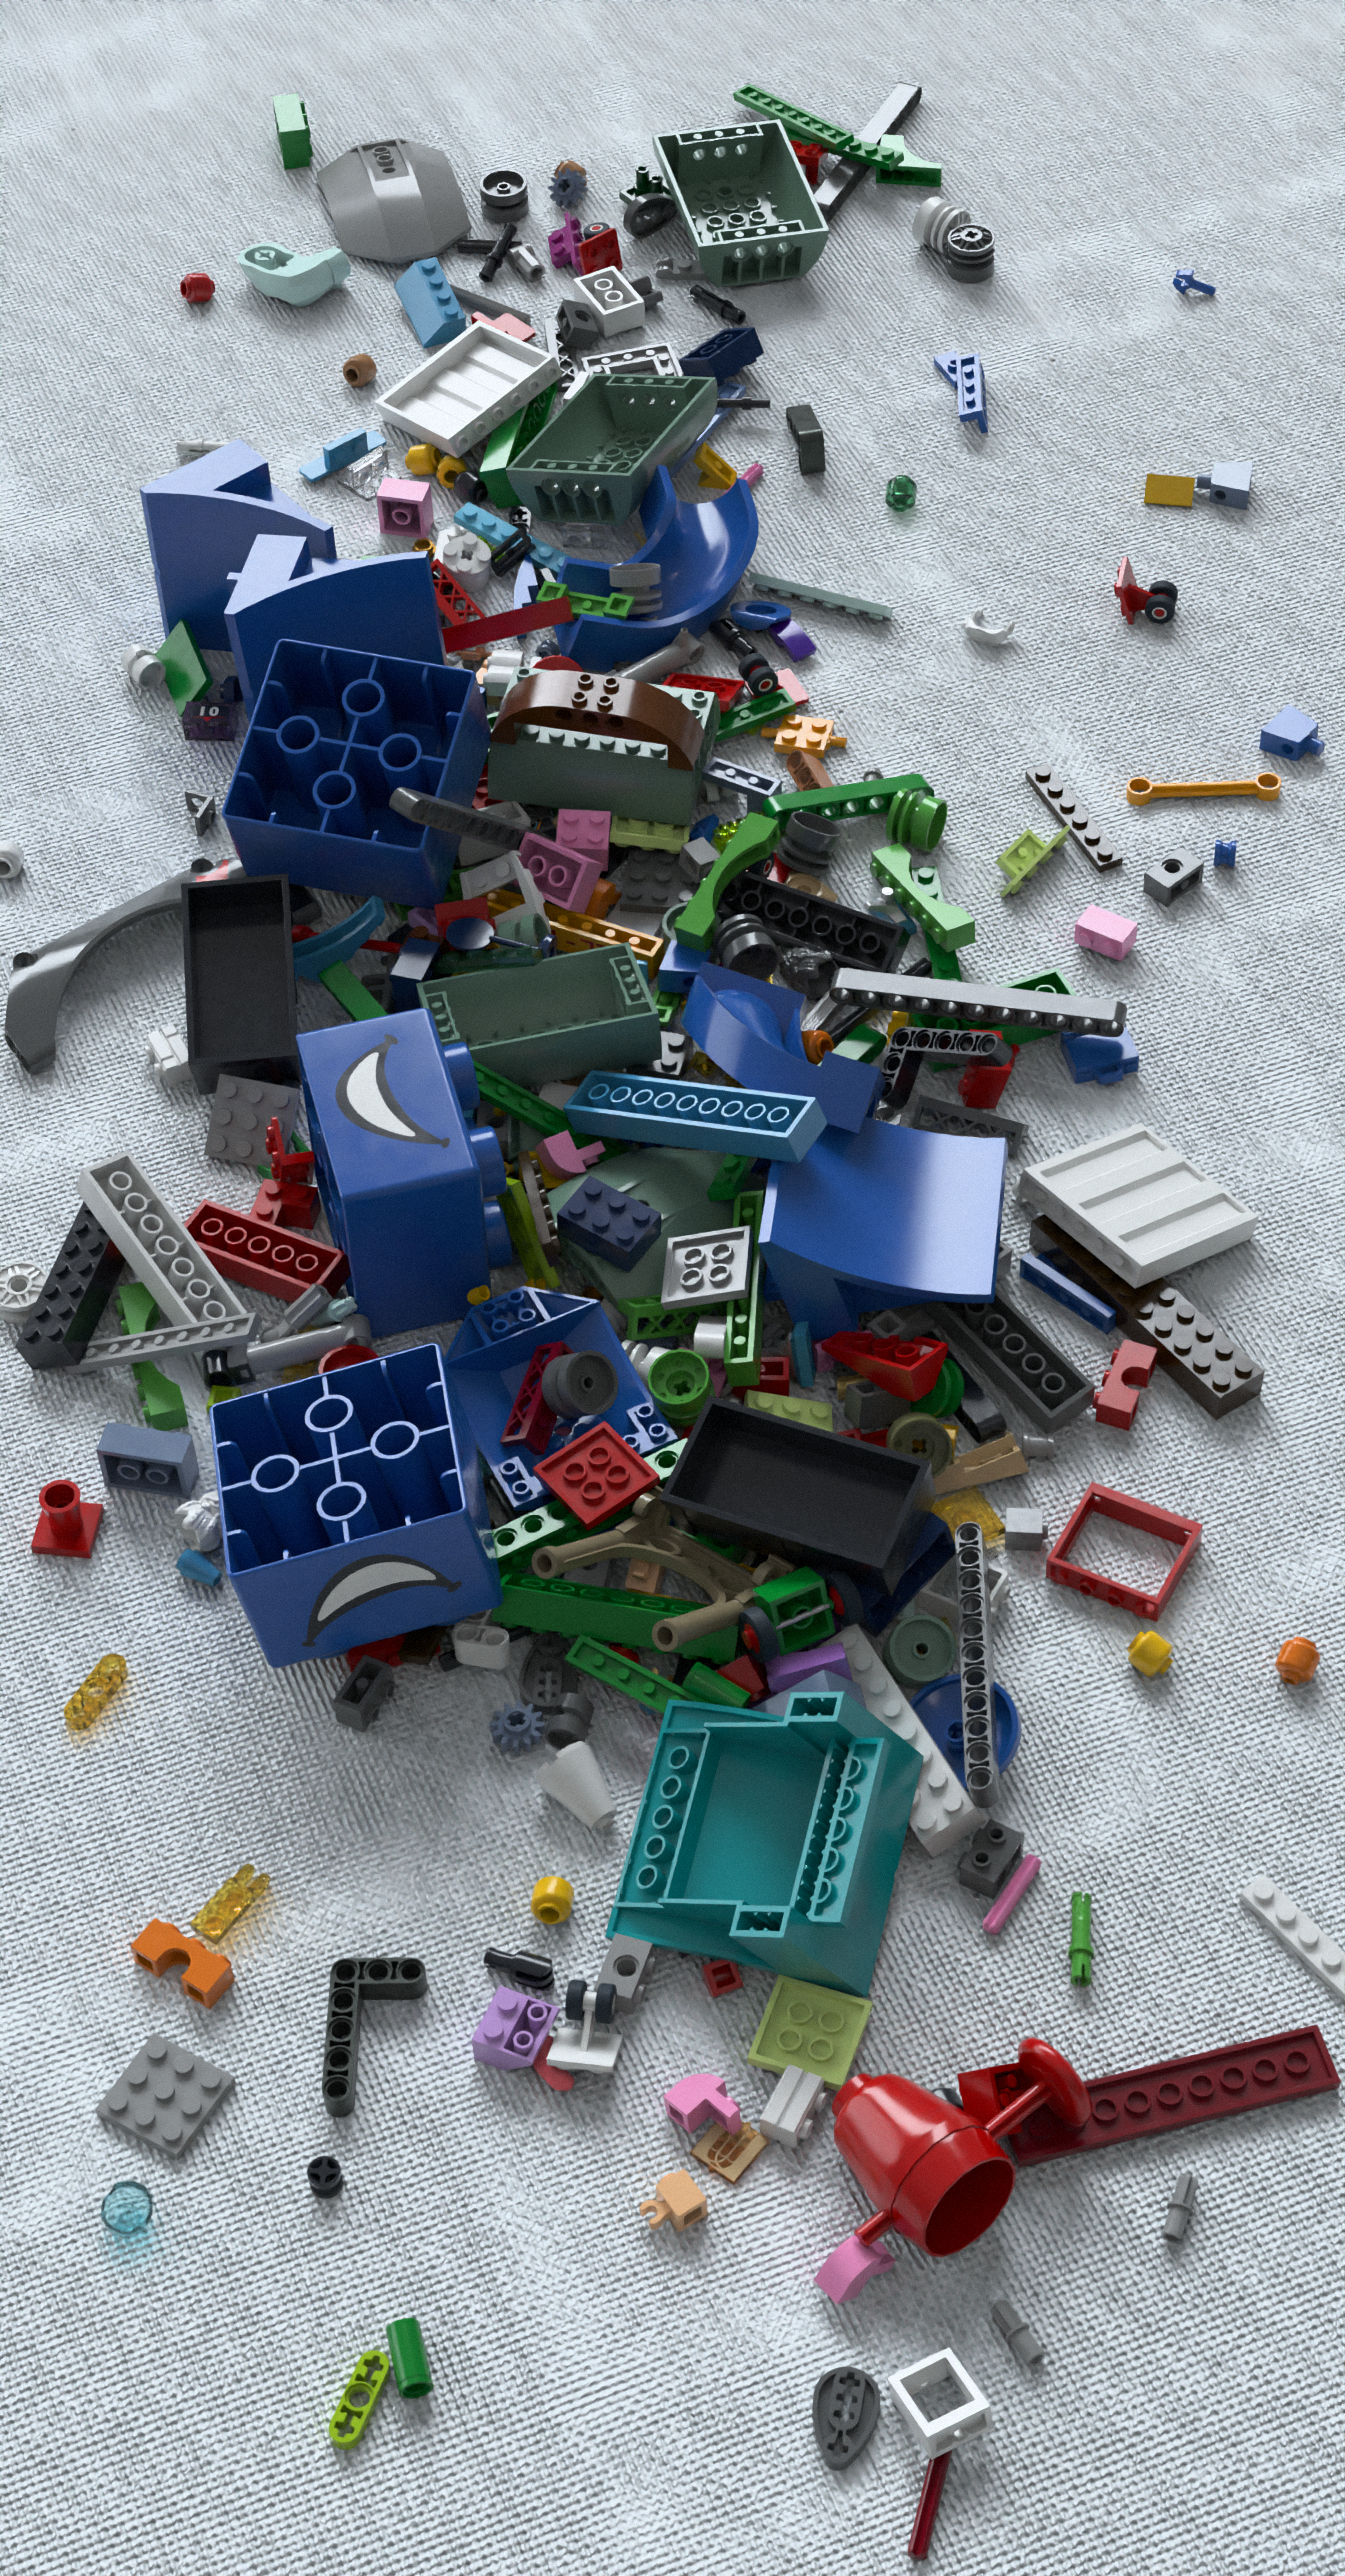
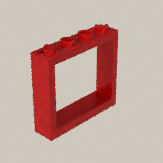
[1046,1482,1203,1622]

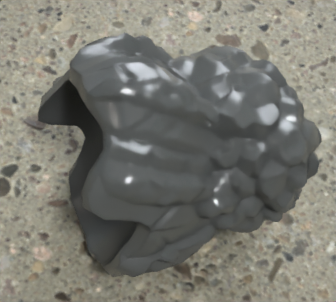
[779,947,839,1001]

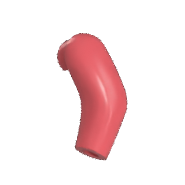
[533,2035,575,2092]

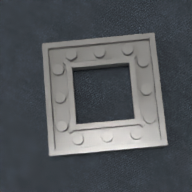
[581,342,684,377]

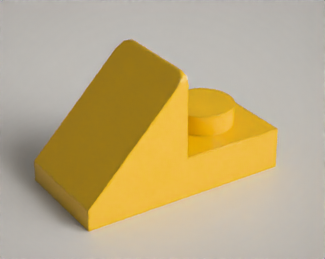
[693,442,737,490]

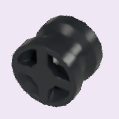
[307,2156,343,2199]

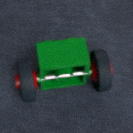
[739,1566,864,1664]

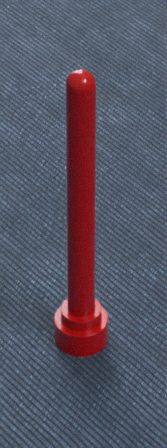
[292,925,401,954]

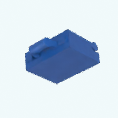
[1060,1023,1139,1085]

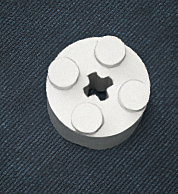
[442,533,491,592]

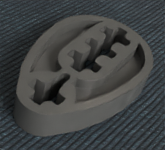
[623,193,678,239]
[519,1632,578,1715]
[812,2367,880,2471]

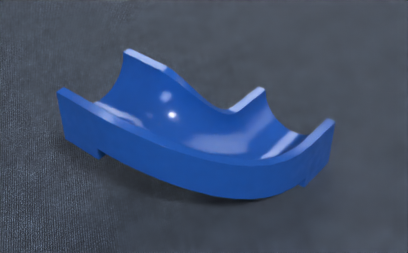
[680,961,886,1135]

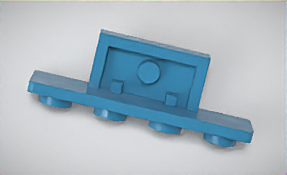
[299,427,387,483]

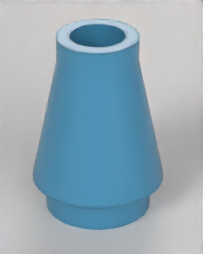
[176,1548,223,1588]

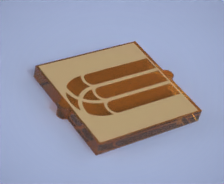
[690,2121,770,2186]

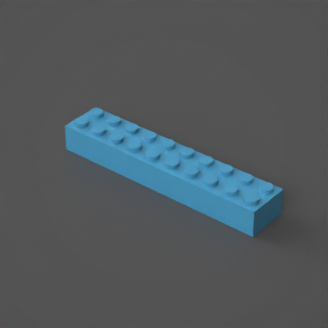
[563,1070,828,1163]

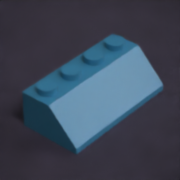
[394,257,466,348]

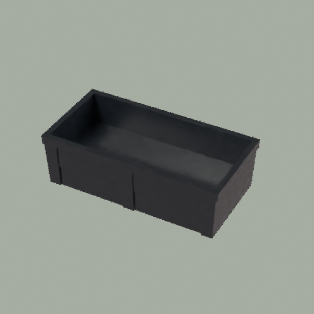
[181,873,302,1095]
[659,1395,937,1597]

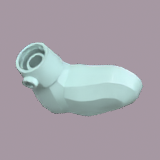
[237,242,351,308]

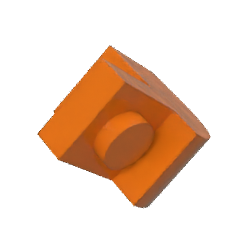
[577,878,622,921]

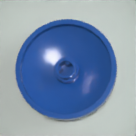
[909,1673,1021,1792]

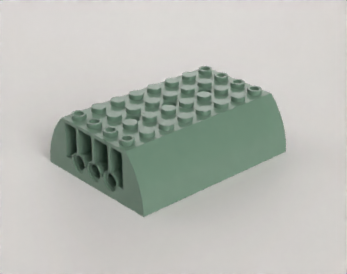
[652,119,829,288]
[505,373,718,527]
[488,666,721,826]
[416,942,662,1087]

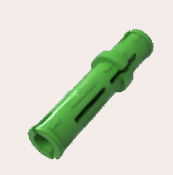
[1068,1892,1094,1987]

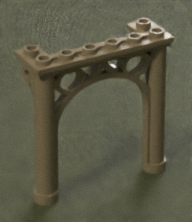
[532,1486,797,1652]

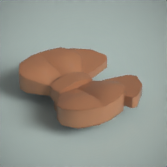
[457,647,493,661]

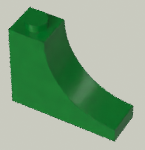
[876,134,942,187]

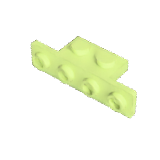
[995,825,1071,898]

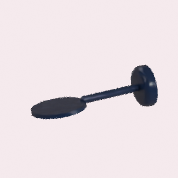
[446,917,558,960]

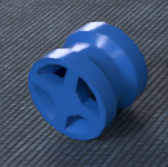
[1213,840,1237,867]

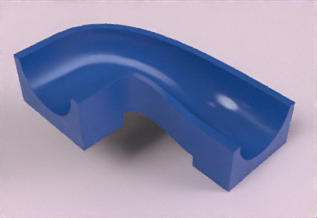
[554,465,759,672]

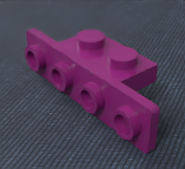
[548,212,584,276]

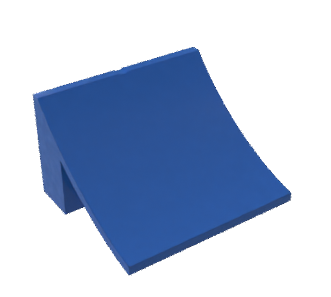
[140,438,337,652]
[224,534,448,726]
[758,1116,1009,1341]

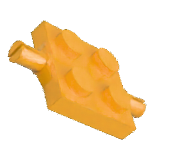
[761,715,847,758]

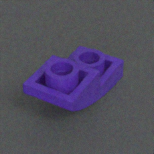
[767,618,817,663]

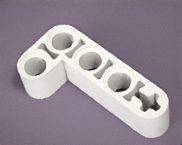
[694,1315,727,1359]
[452,1609,512,1669]

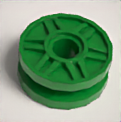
[910,1357,964,1418]

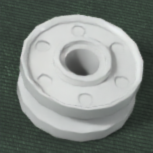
[0,1261,48,1324]

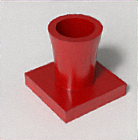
[31,1480,104,1559]

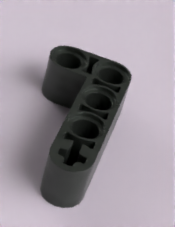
[786,404,826,474]

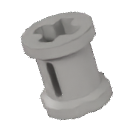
[1022,1433,1054,1459]

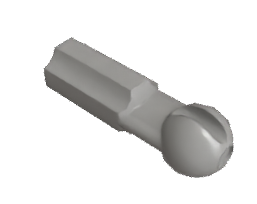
[260,1283,333,1344]

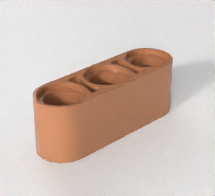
[786,750,834,792]

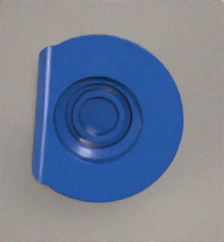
[730,600,791,631]

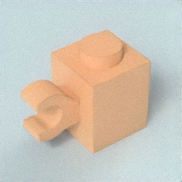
[625,1558,666,1594]
[639,2169,708,2232]

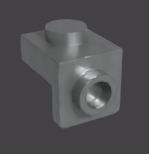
[629,276,663,309]

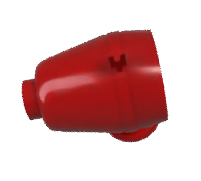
[832,2037,1093,2257]

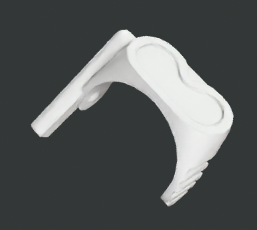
[961,608,1015,647]

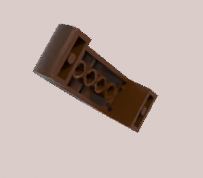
[490,670,705,772]

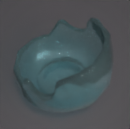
[100,2180,153,2237]

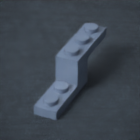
[702,757,786,833]

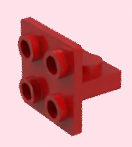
[434,897,496,956]

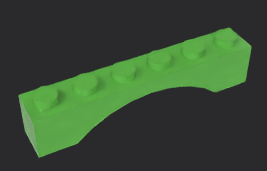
[673,812,781,953]
[870,843,975,952]
[115,1282,189,1431]

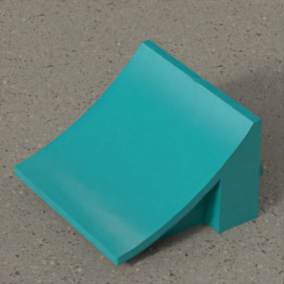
[605,1691,924,1998]

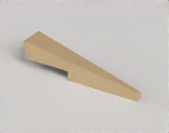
[933,1431,1030,1494]

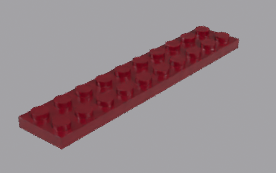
[1007,2024,1341,2168]

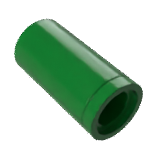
[682,1662,752,1709]
[385,2318,434,2399]

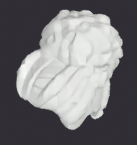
[174,1491,223,1553]

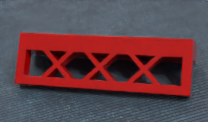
[430,558,486,626]

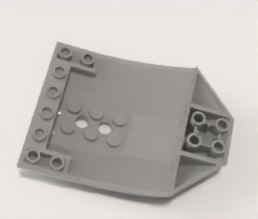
[316,138,471,264]

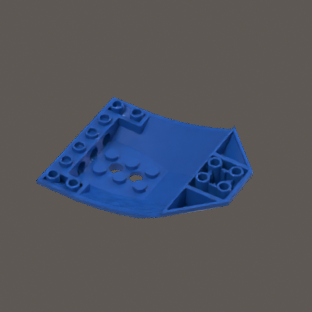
[444,1286,678,1511]

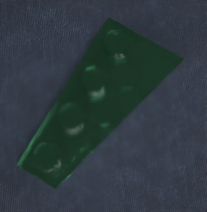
[433,946,544,975]

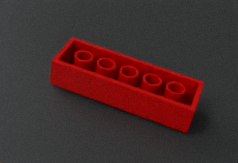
[183,1199,351,1303]

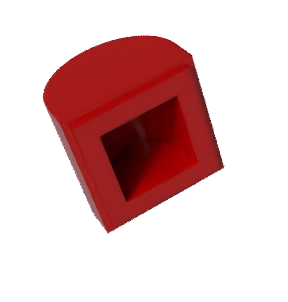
[701,1959,744,1998]

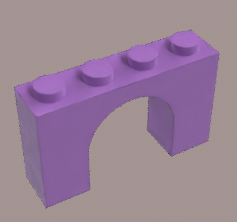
[764,1612,853,1694]

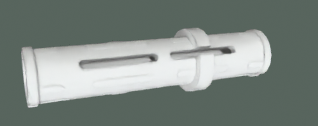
[176,438,248,457]

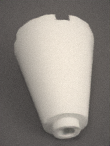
[535,1741,617,1831]

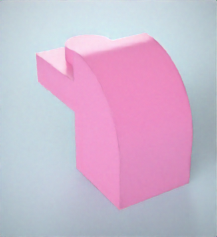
[535,1130,606,1180]
[663,2074,742,2136]
[814,2235,896,2304]

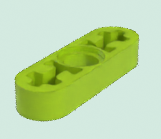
[329,2350,391,2450]

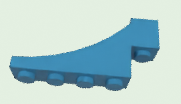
[293,895,386,984]

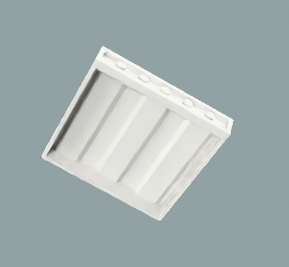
[374,321,563,458]
[1017,1123,1259,1288]

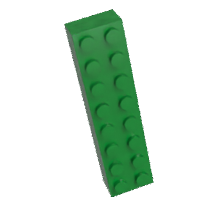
[479,381,559,509]
[492,1571,744,1665]

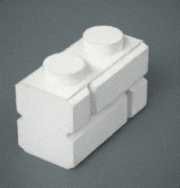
[144,1025,194,1087]
[759,2064,828,2148]

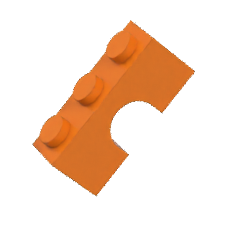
[130,1918,234,2009]

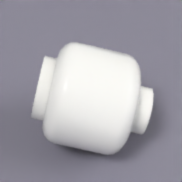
[0,841,25,879]

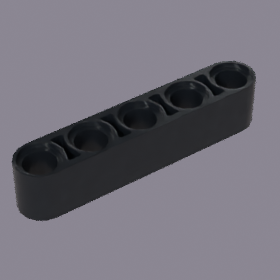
[910,1330,1007,1444]

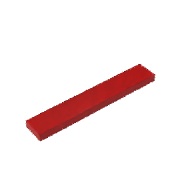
[442,596,574,655]

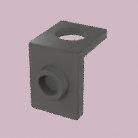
[185,790,217,837]

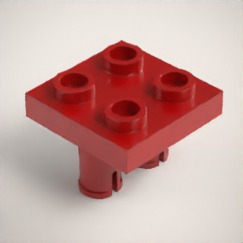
[790,140,829,184]

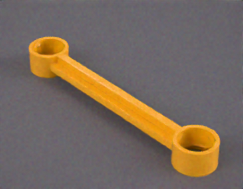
[1126,772,1281,806]

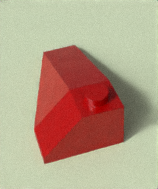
[821,1331,948,1402]

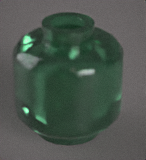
[885,475,917,512]

